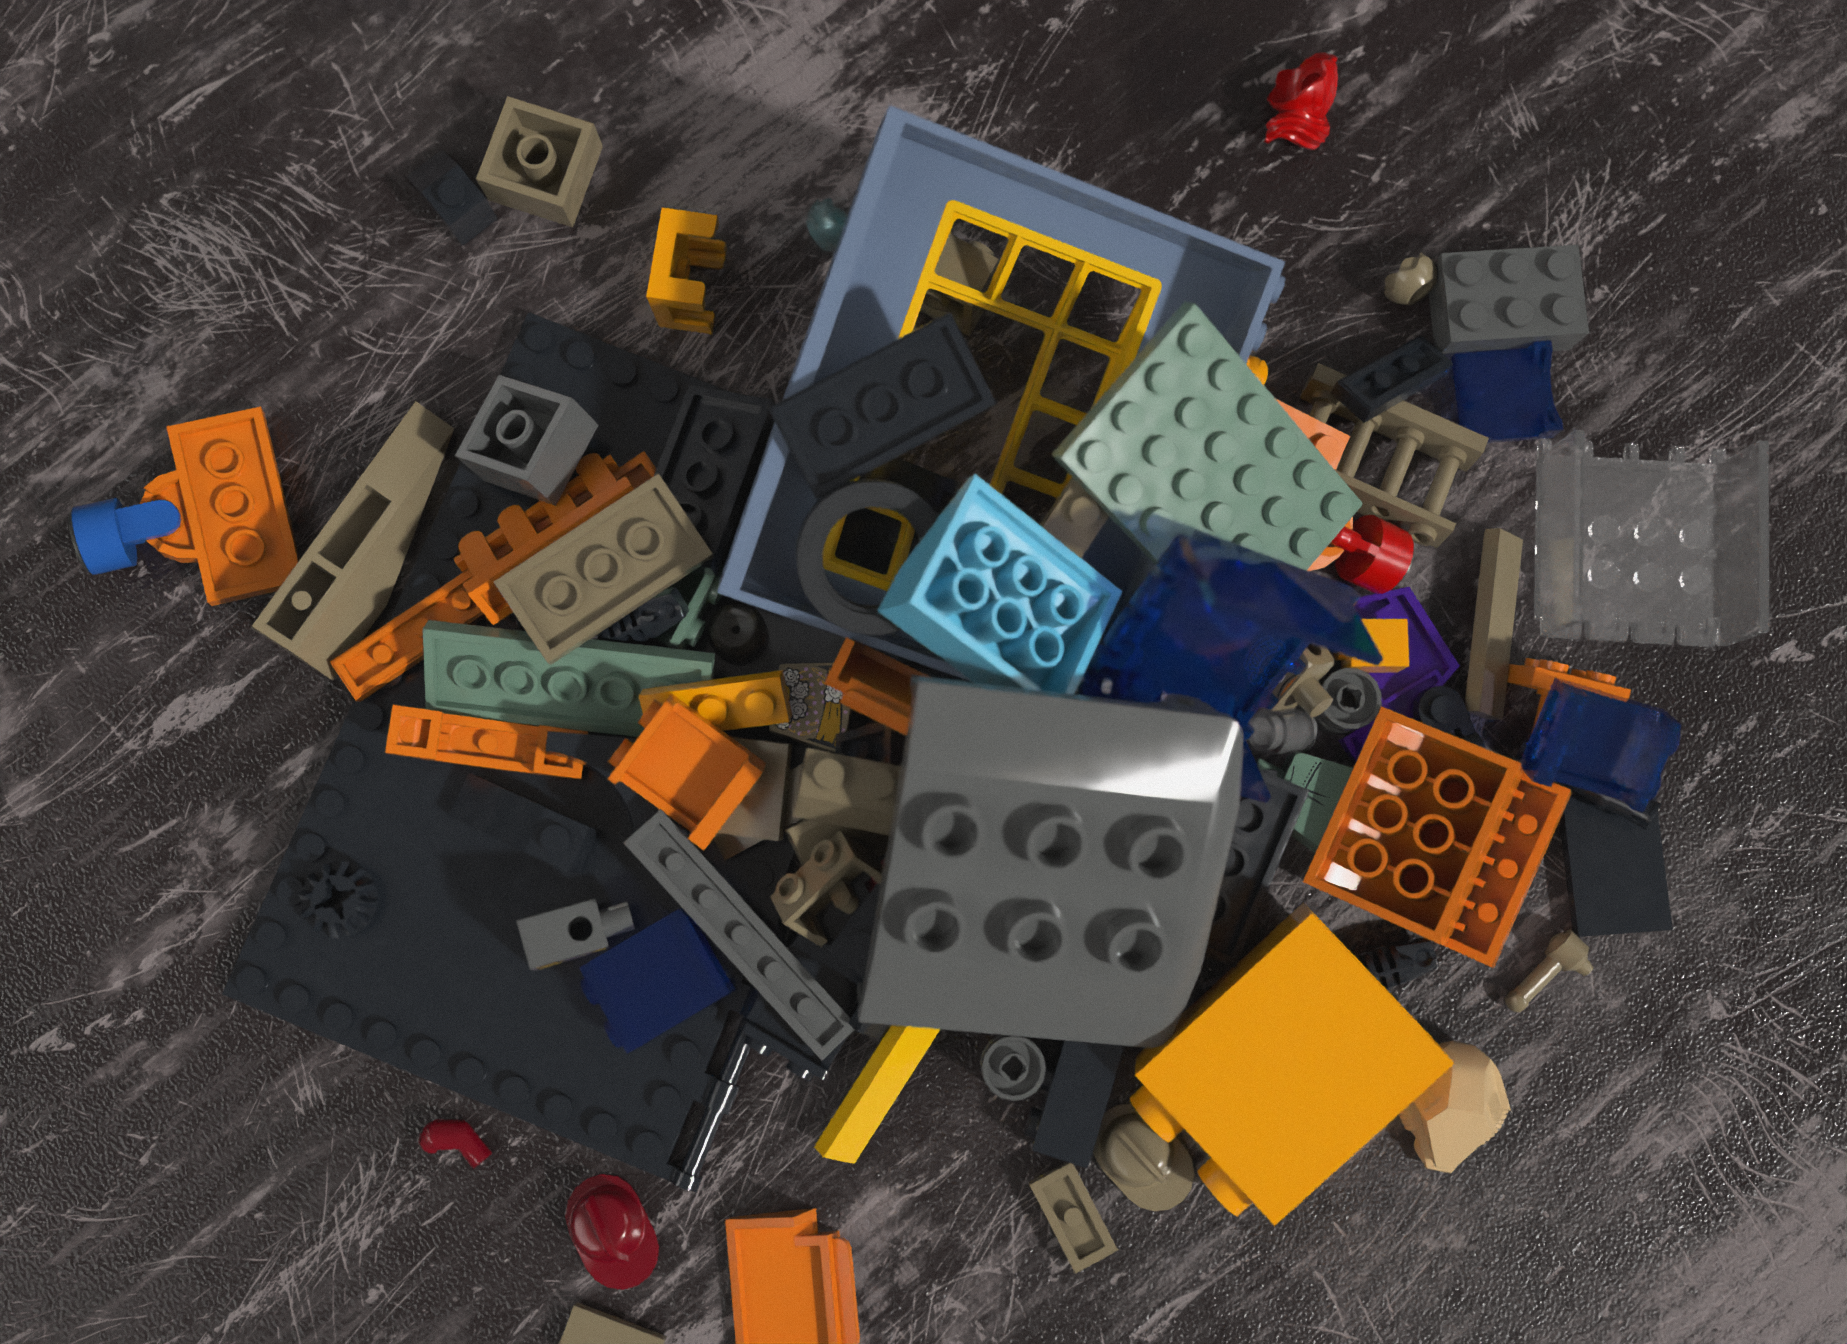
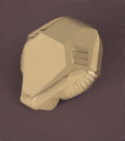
[1399,1041,1511,1173]

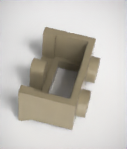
[771,830,883,947]

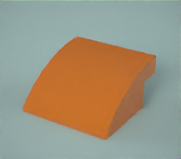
[1303,706,1572,968]

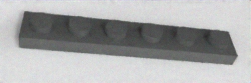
[623,809,854,1061]

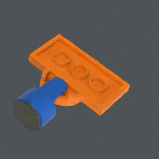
[68,406,300,606]

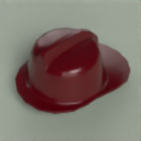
[565,1174,659,1290]

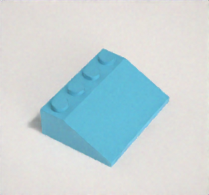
[878,474,1122,695]

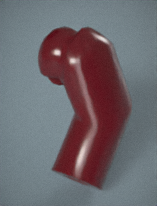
[418,1119,492,1169]

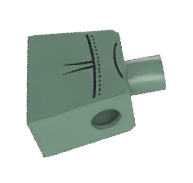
[1253,752,1353,853]

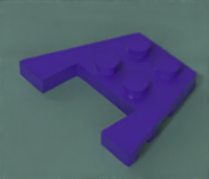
[1303,587,1460,766]

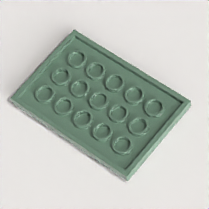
[1052,302,1363,648]

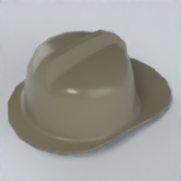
[1093,1103,1195,1211]

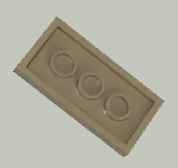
[494,474,714,665]

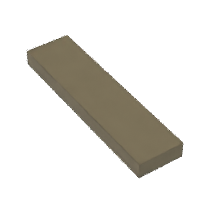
[1465,528,1523,720]

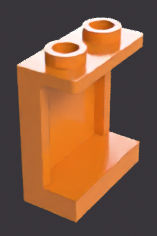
[608,694,766,850]

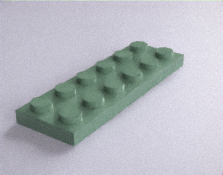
[423,620,715,737]

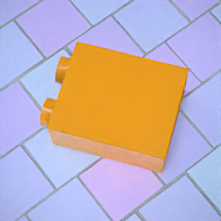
[1129,902,1455,1226]

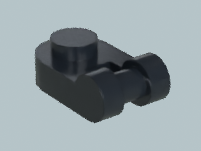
[1412,686,1486,749]

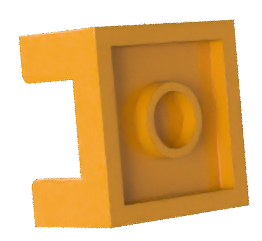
[646,207,727,334]

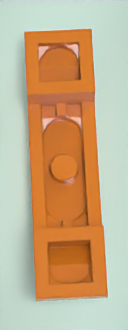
[385,705,588,779]

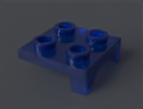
[1451,340,1564,443]

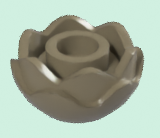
[1384,253,1437,305]

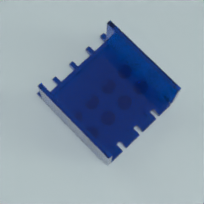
[1077,530,1384,803]

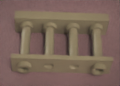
[1300,363,1489,548]

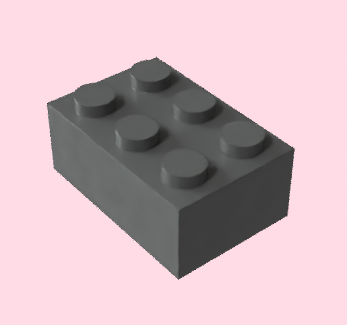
[1429,244,1589,358]

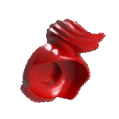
[1264,52,1338,150]

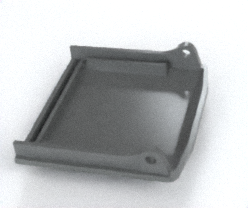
[857,675,1243,1048]

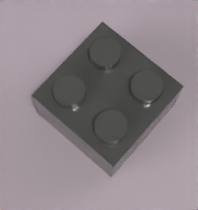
[455,375,598,506]

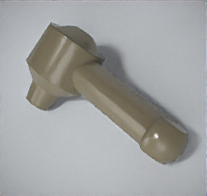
[1504,929,1594,1013]

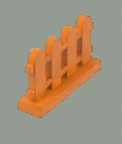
[453,453,634,625]

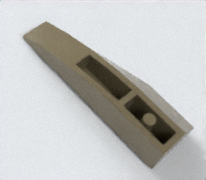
[251,401,454,681]

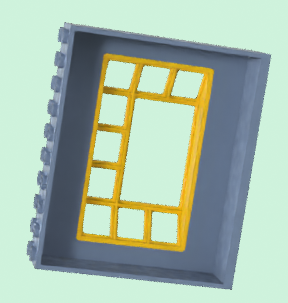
[717,105,1285,701]

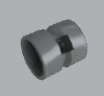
[1308,668,1382,735]
[980,1034,1046,1101]

